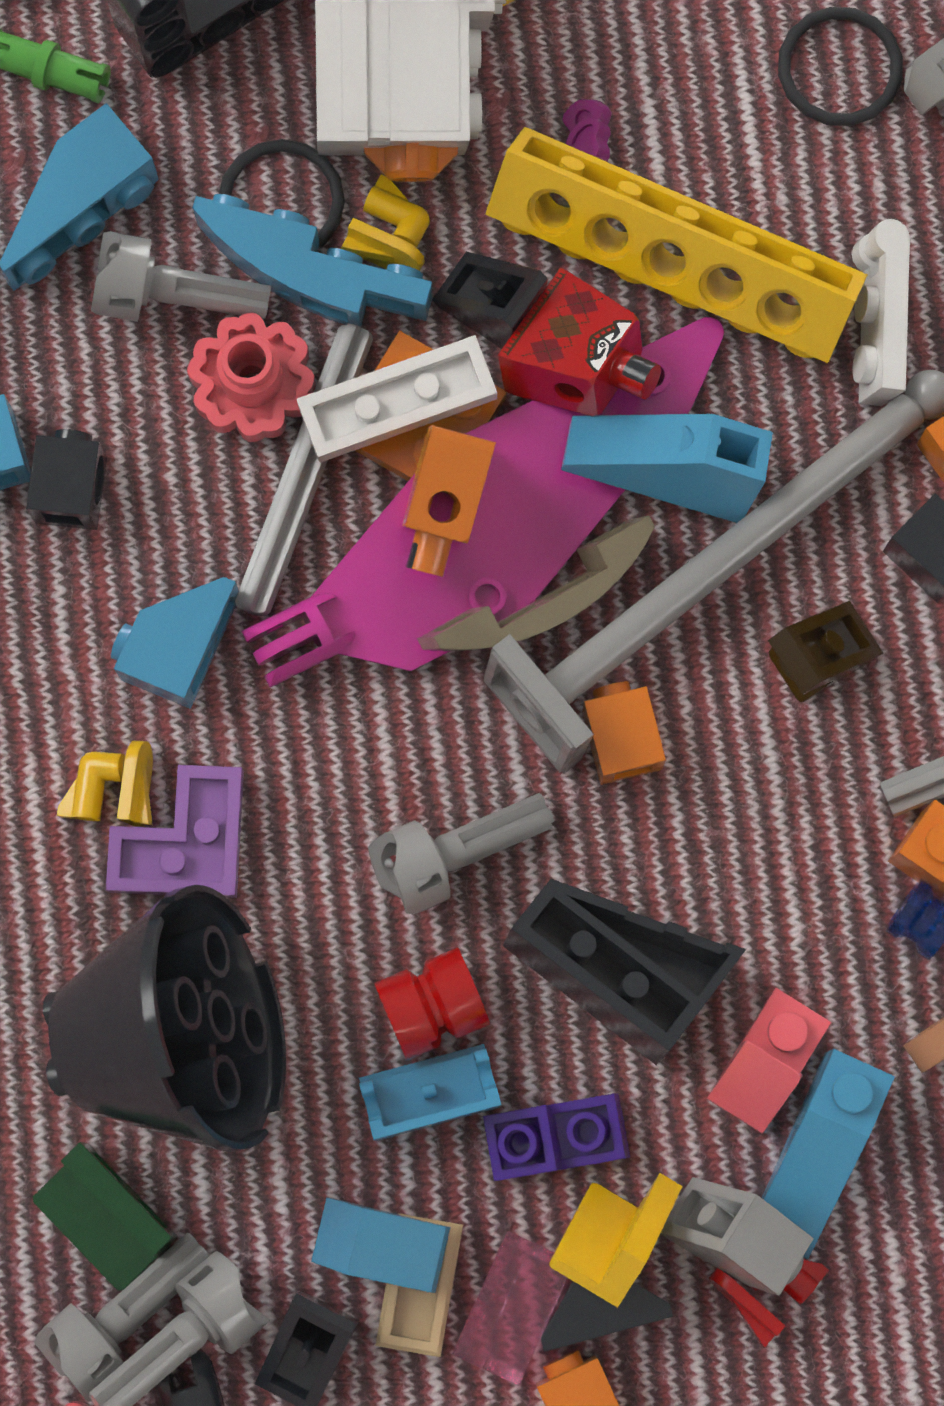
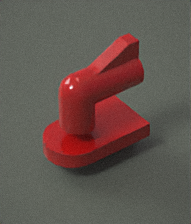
[708,1260,829,1348]

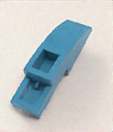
[192,194,432,327]

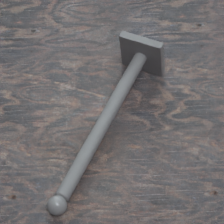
[484,370,944,774]

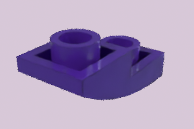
[483,1093,630,1181]

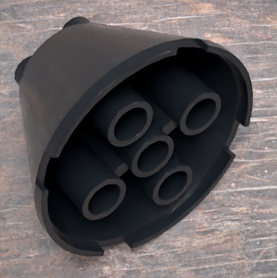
[43,885,286,1152]

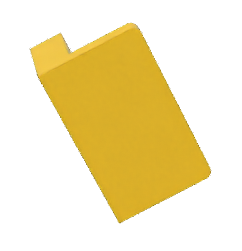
[549,1173,683,1308]

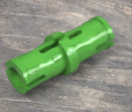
[0,29,111,104]

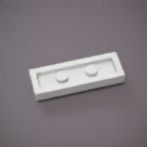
[297,335,497,463]

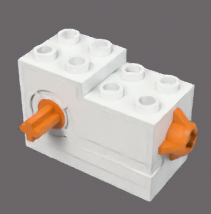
[315,0,506,182]

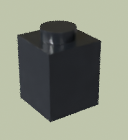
[883,493,944,603]

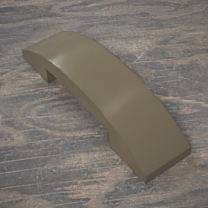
[417,516,655,651]

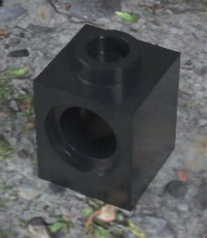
[26,429,107,530]

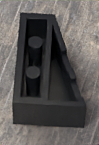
[503,879,746,1066]

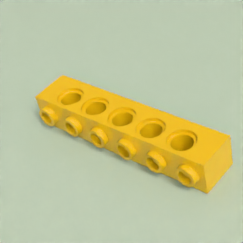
[485,127,868,363]

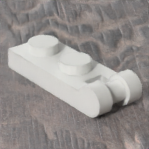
[852,219,910,406]

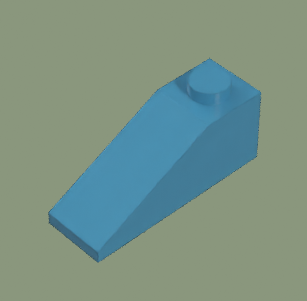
[762,1049,895,1259]

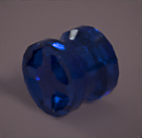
[885,878,944,960]

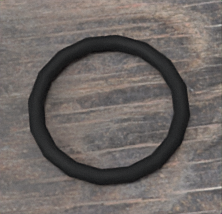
[778,7,903,126]
[219,139,345,248]

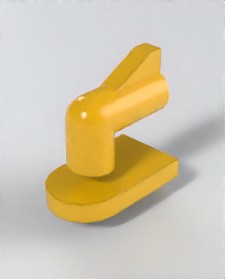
[341,175,430,271]
[57,740,153,827]

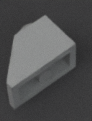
[660,1177,814,1296]

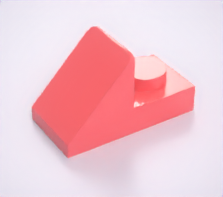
[706,988,831,1134]

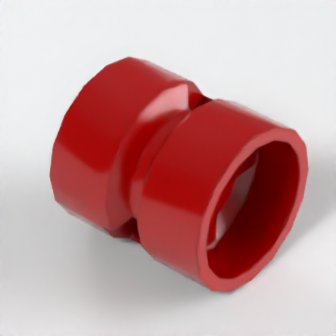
[374,947,491,1061]

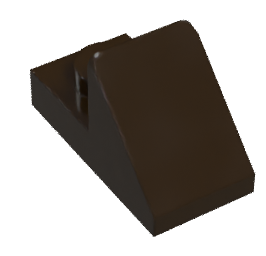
[768,600,883,702]

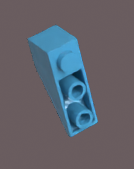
[0,103,159,291]
[561,414,773,523]

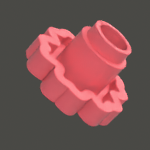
[187,312,316,442]

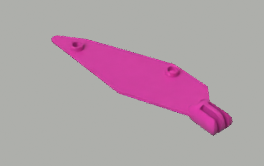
[241,317,724,688]

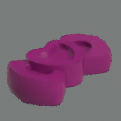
[562,99,612,162]

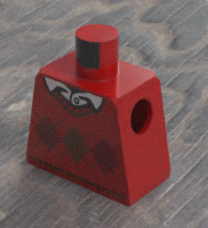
[498,268,661,416]

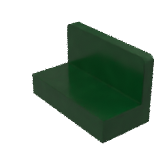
[33,1142,178,1291]

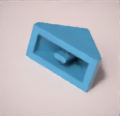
[311,1197,451,1293]

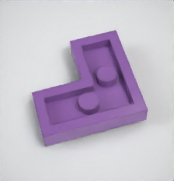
[106,765,244,898]

